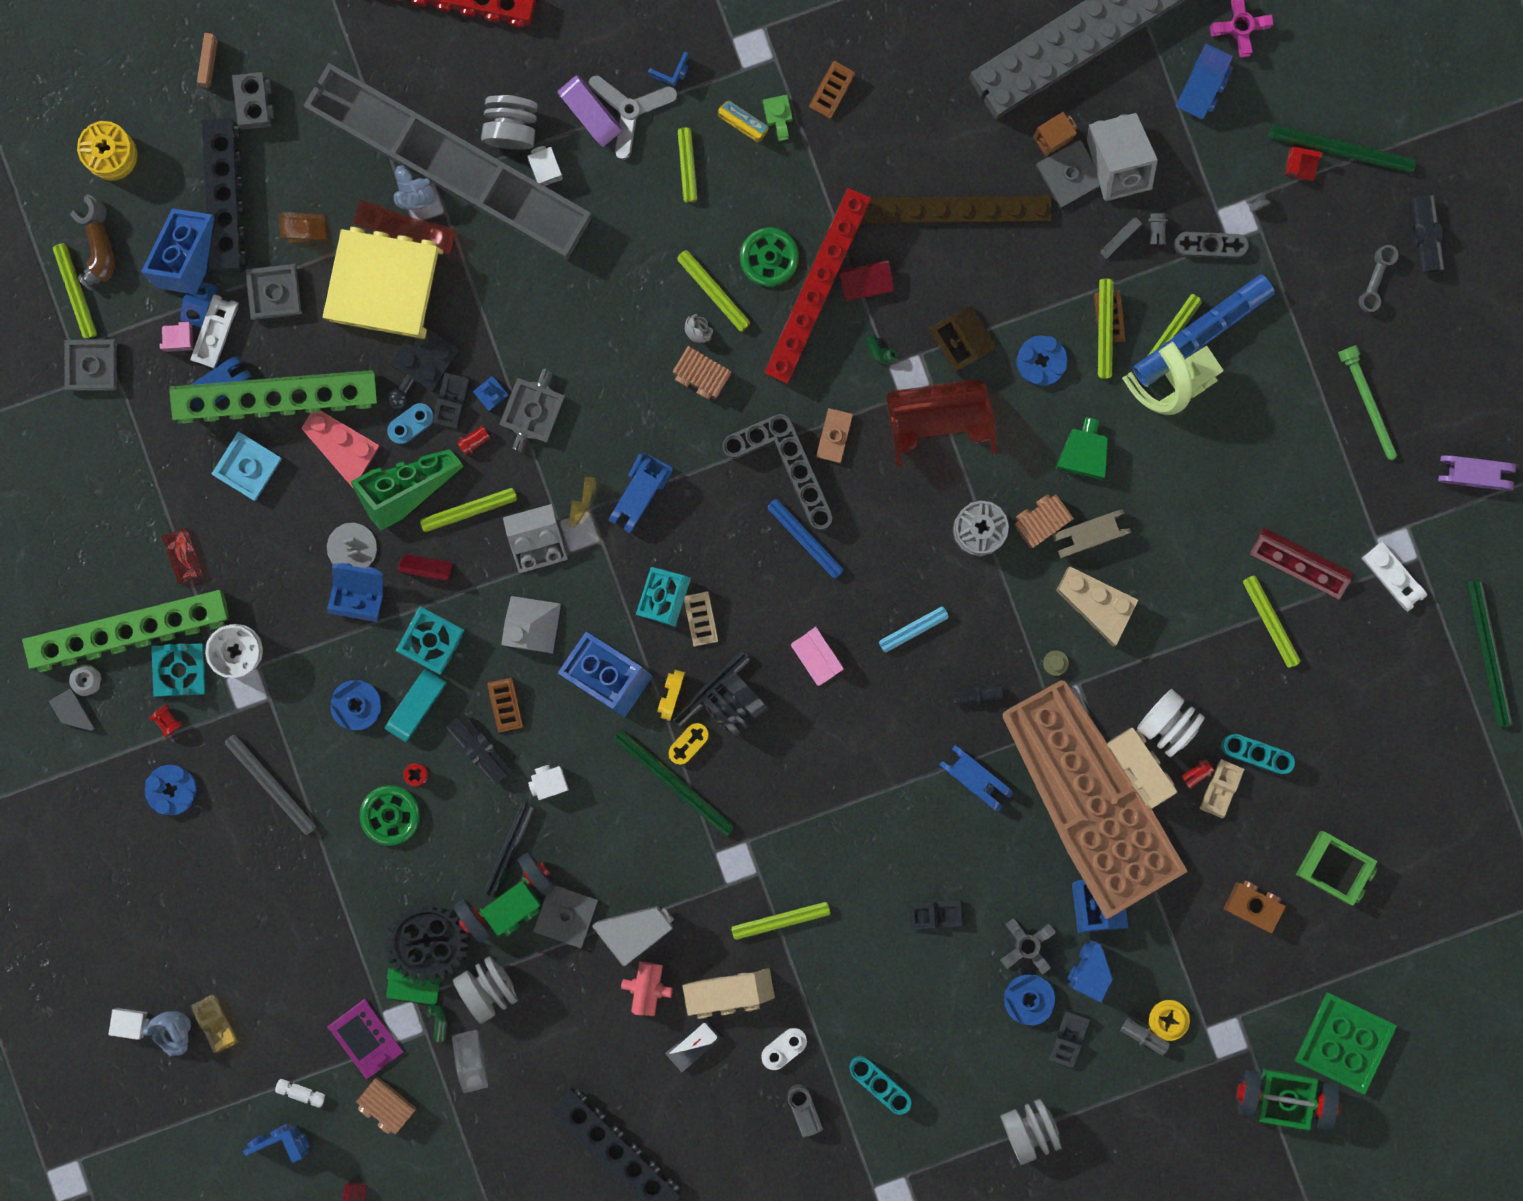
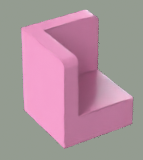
[160,322,194,352]

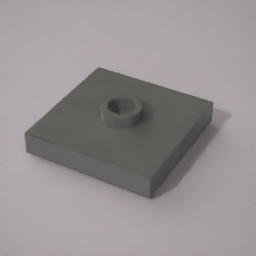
[1036,140,1100,208]
[245,264,302,320]
[65,339,117,391]
[533,885,598,948]

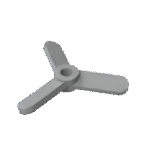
[588,76,677,160]

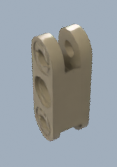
[1052,509,1131,558]

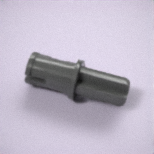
[1120,1017,1170,1055]

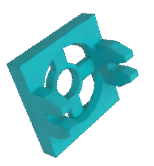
[636,567,691,627]
[396,606,465,675]
[152,644,206,697]

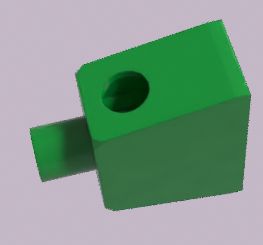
[1055,418,1107,480]

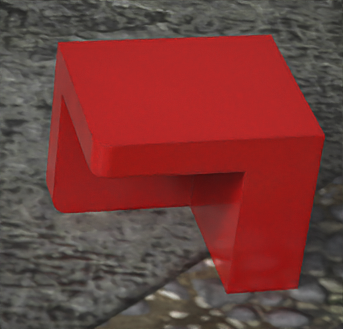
[1285,147,1322,181]

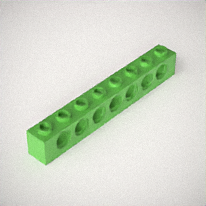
[169,370,377,423]
[22,590,230,673]

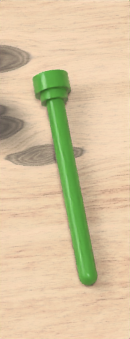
[1338,345,1397,460]

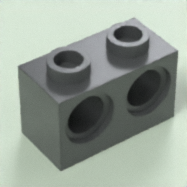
[232,72,275,130]

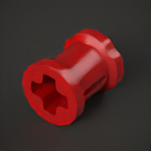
[149,704,183,738]
[403,763,428,786]

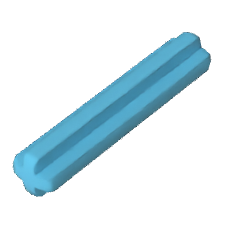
[879,607,949,652]

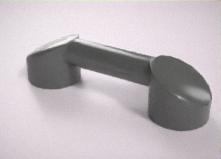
[1358,245,1398,312]

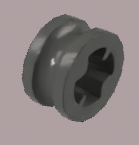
[1245,191,1271,213]

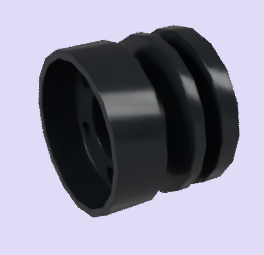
[702,671,768,738]

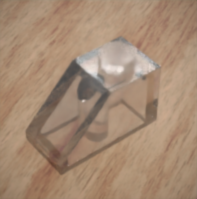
[452,1030,488,1093]

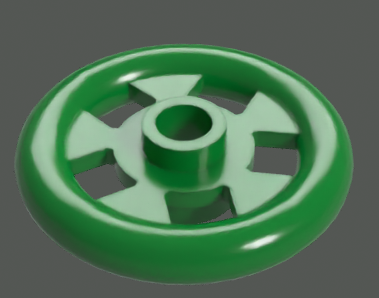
[740,227,800,287]
[360,785,420,846]

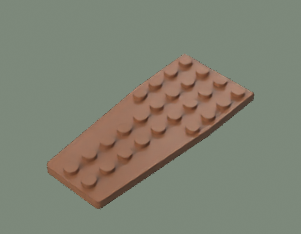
[1003,681,1188,919]

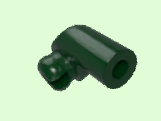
[864,335,898,365]
[427,1004,448,1042]

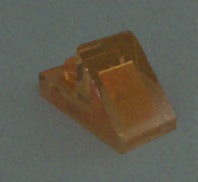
[278,212,327,243]

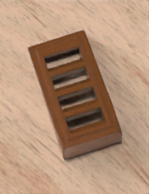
[809,61,855,119]
[1094,290,1126,343]
[487,678,523,733]

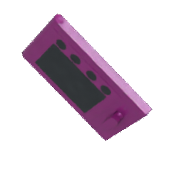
[327,999,404,1080]

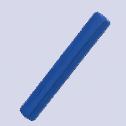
[768,499,843,579]

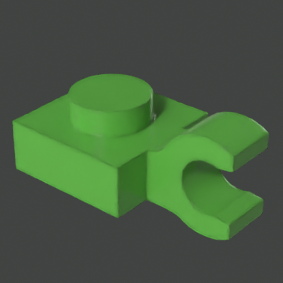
[763,95,792,141]

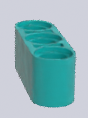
[385,668,447,743]
[1221,734,1295,774]
[849,1056,911,1115]

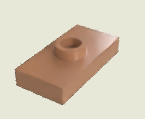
[816,408,853,463]

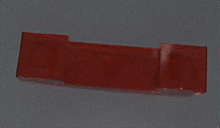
[353,200,457,254]

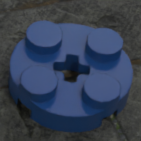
[1016,335,1067,387]
[331,680,382,730]
[145,765,197,815]
[1004,974,1055,1025]

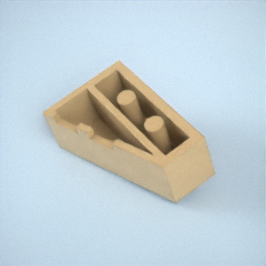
[1056,567,1138,646]
[1106,728,1177,809]
[683,968,775,1019]

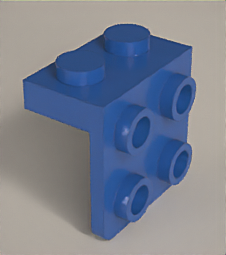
[327,563,384,622]
[243,1123,310,1163]

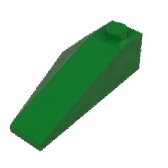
[351,449,463,531]

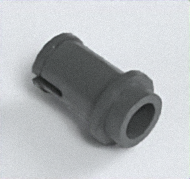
[1148,214,1168,245]

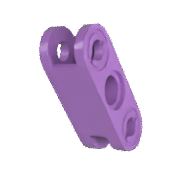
[1438,456,1516,491]

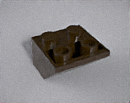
[928,306,997,375]

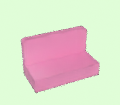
[791,627,844,686]

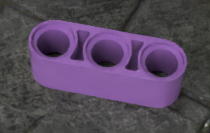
[558,75,623,147]

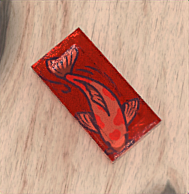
[162,528,203,584]

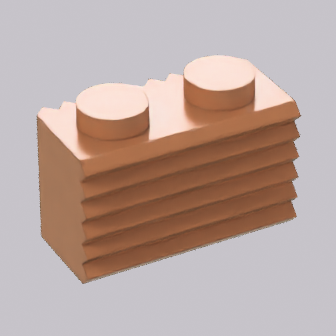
[673,346,731,400]
[1014,494,1074,549]
[356,1077,417,1134]

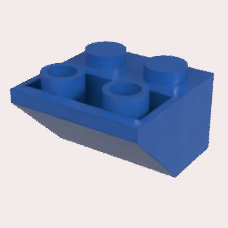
[1072,880,1128,933]
[1067,940,1112,1002]

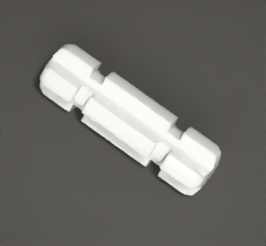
[275,1079,325,1108]

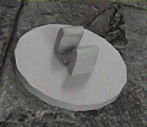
[327,523,377,568]

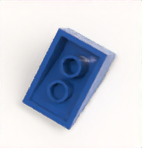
[141,208,214,295]
[558,632,653,718]

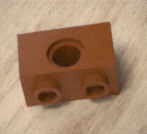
[1033,112,1077,158]
[1223,881,1286,933]

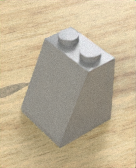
[1087,113,1158,201]
[593,906,674,966]

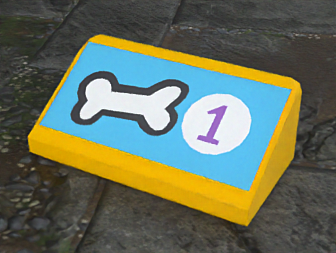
[718,101,769,143]

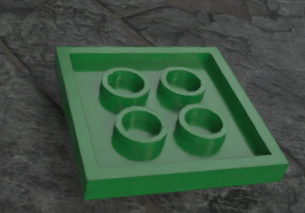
[1294,992,1397,1095]

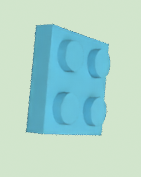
[212,432,282,501]

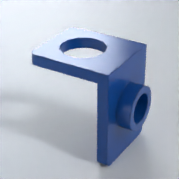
[648,51,689,88]
[180,281,218,328]
[628,452,673,489]

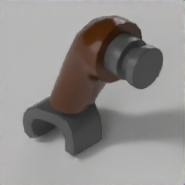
[70,195,115,290]

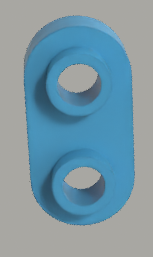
[387,403,434,444]

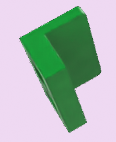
[386,967,440,1005]

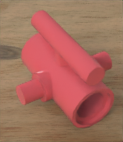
[621,961,673,1016]

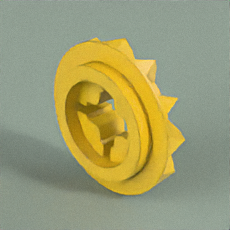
[1149,1000,1190,1041]

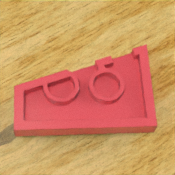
[301,411,380,489]

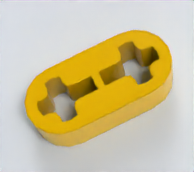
[669,723,709,765]

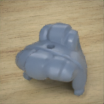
[394,165,435,210]
[143,1012,191,1056]

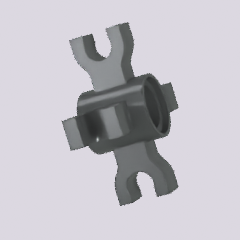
[1000,919,1056,974]

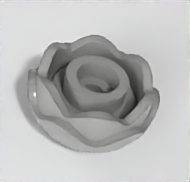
[685,314,713,343]
[69,664,101,696]

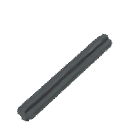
[225,735,316,835]

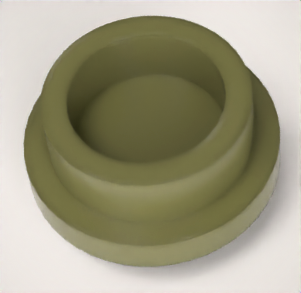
[1043,651,1069,676]

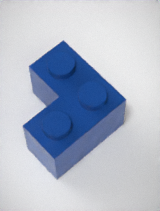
[1176,44,1233,119]

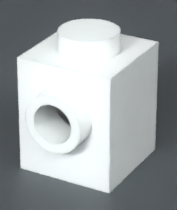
[528,765,569,800]

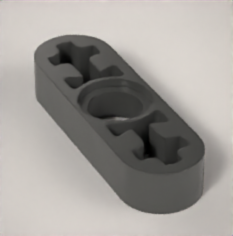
[1174,232,1248,258]

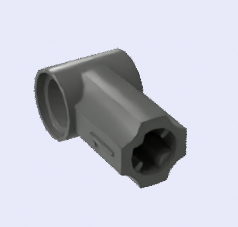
[787,1084,823,1137]

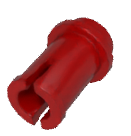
[457,426,491,455]
[1181,759,1214,789]

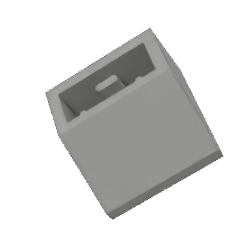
[503,504,568,573]

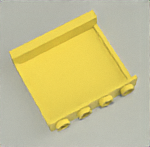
[322,227,443,339]

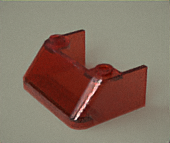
[886,380,997,467]

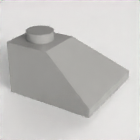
[501,596,561,654]

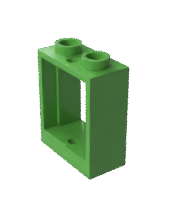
[1296,831,1378,906]

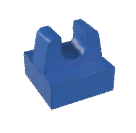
[473,376,509,412]

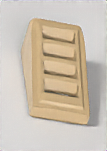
[684,592,718,647]

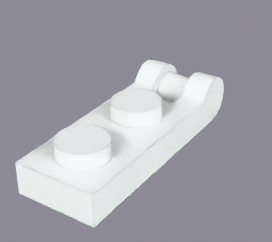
[190,295,239,369]
[1362,542,1427,612]

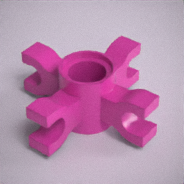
[1210,0,1273,58]

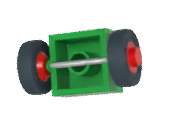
[454,852,554,942]
[1236,1068,1341,1131]

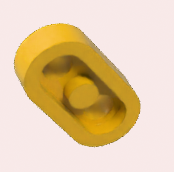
[657,670,685,721]

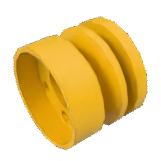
[77,121,138,181]

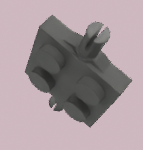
[499,369,565,452]

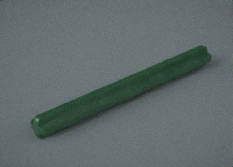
[1269,125,1416,173]
[1468,579,1512,728]
[614,730,734,836]

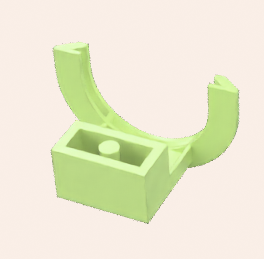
[1122,342,1223,415]

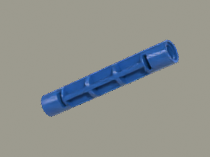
[1133,274,1275,387]

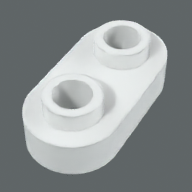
[762,1028,807,1070]

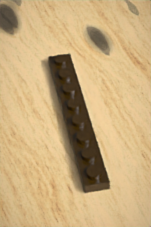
[860,196,1051,224]

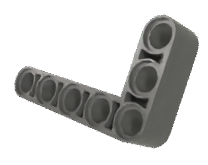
[723,414,832,531]

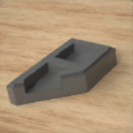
[1100,218,1142,259]
[49,688,95,731]

